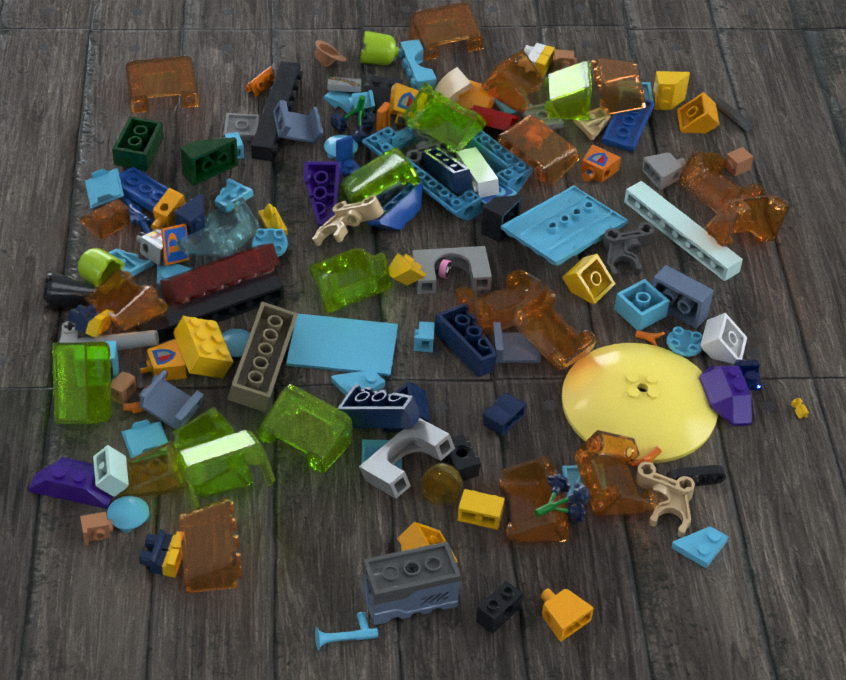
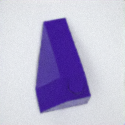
[304,161,342,226]

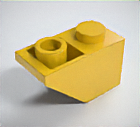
[386,253,426,286]

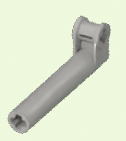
[59,321,159,357]

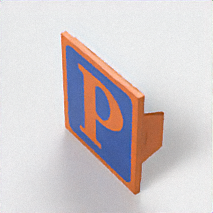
[161,223,190,266]

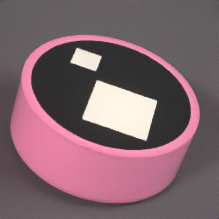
[439,259,452,279]

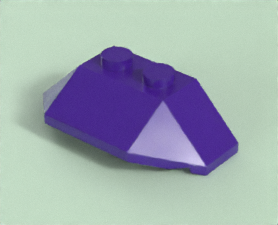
[699,365,752,426]
[28,457,113,509]

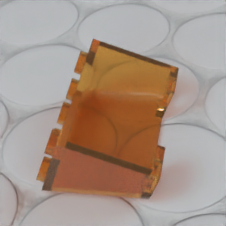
[410,2,484,61]
[125,55,199,113]
[592,57,646,115]
[498,115,580,186]
[704,195,791,247]
[84,268,168,331]
[510,285,598,371]
[575,430,659,516]
[178,497,242,593]

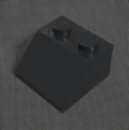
[366,75,403,116]
[481,195,522,242]

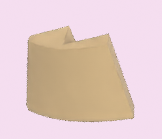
[432,67,473,106]

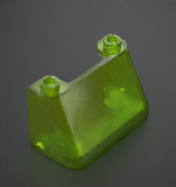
[544,61,592,120]
[403,83,487,153]
[340,148,421,204]
[258,384,352,474]
[173,407,254,498]

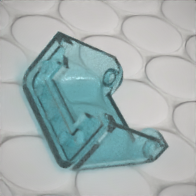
[176,197,259,258]

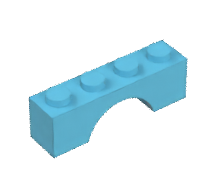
[398,39,437,93]

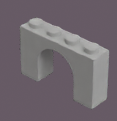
[412,246,492,294]
[359,418,455,499]

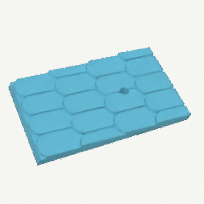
[501,185,628,266]

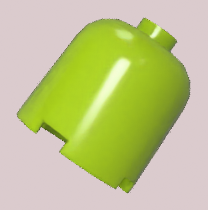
[360,31,399,66]
[78,248,125,293]

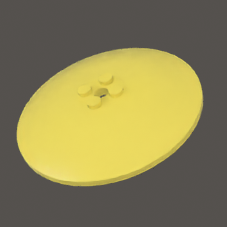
[562,343,718,463]

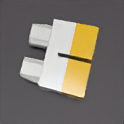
[518,43,555,78]

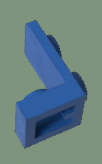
[336,135,360,179]

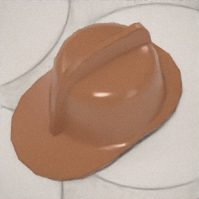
[314,40,346,67]

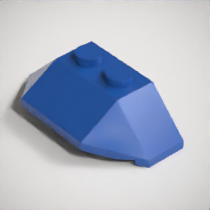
[367,182,423,231]

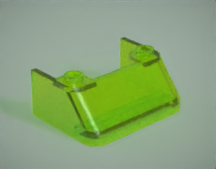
[176,430,276,513]

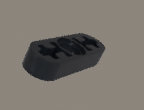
[666,465,726,486]

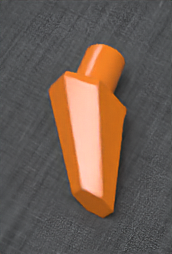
[123,402,145,414]

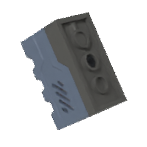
[362,541,461,625]

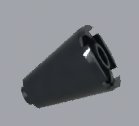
[44,271,96,310]

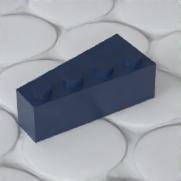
[434,303,497,378]
[337,384,421,429]

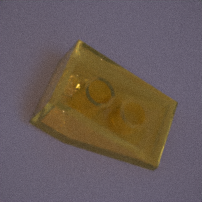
[118,441,185,498]

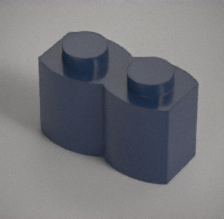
[483,393,527,436]

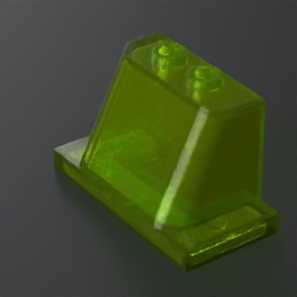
[309,247,393,313]

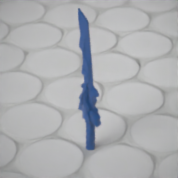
[121,195,152,234]

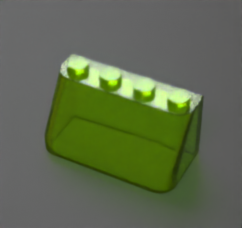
[52,341,112,424]

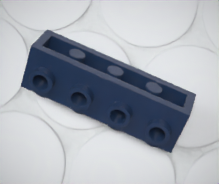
[423,147,472,193]

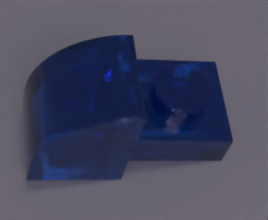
[734,359,762,390]

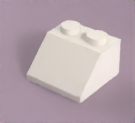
[700,313,747,365]

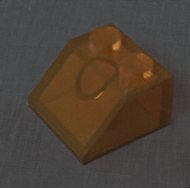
[79,199,130,240]

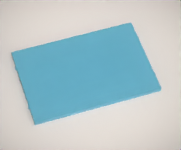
[286,314,398,377]

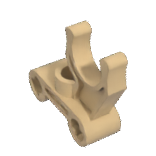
[312,195,384,246]
[636,462,695,538]

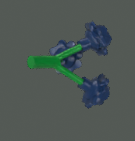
[331,95,376,143]
[534,474,591,525]

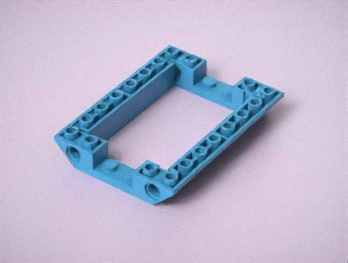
[362,99,533,221]

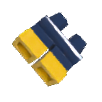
[67,304,114,338]
[139,529,186,578]

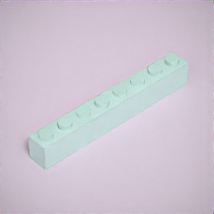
[624,181,743,281]

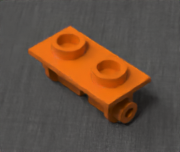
[245,66,275,97]

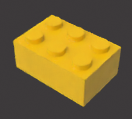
[173,316,233,378]

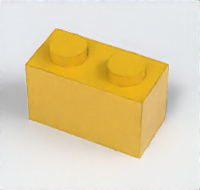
[457,489,505,530]

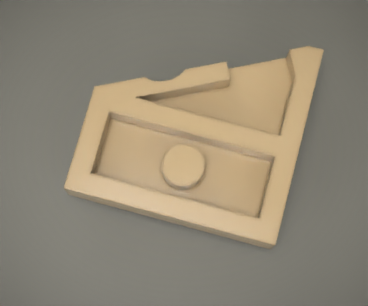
[573,107,611,140]

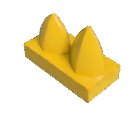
[258,203,287,235]

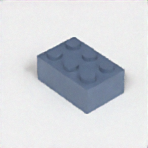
[652,265,714,329]

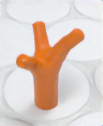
[635,330,665,346]
[631,446,662,467]

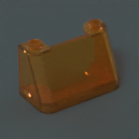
[481,49,545,113]
[680,152,765,216]
[455,269,545,334]
[500,455,570,543]

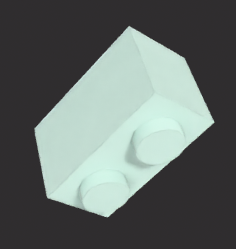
[93,445,129,497]

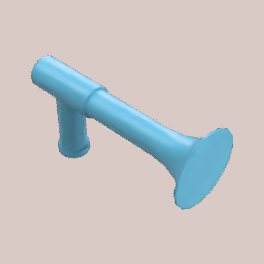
[315,612,378,651]

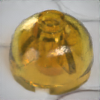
[420,463,462,505]

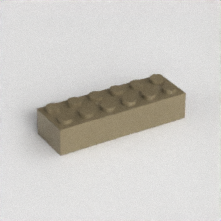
[227,302,298,412]

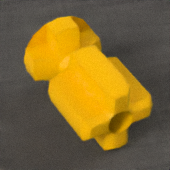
[791,398,809,419]

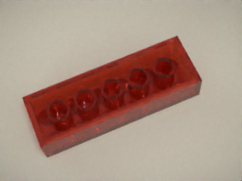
[160,243,280,304]

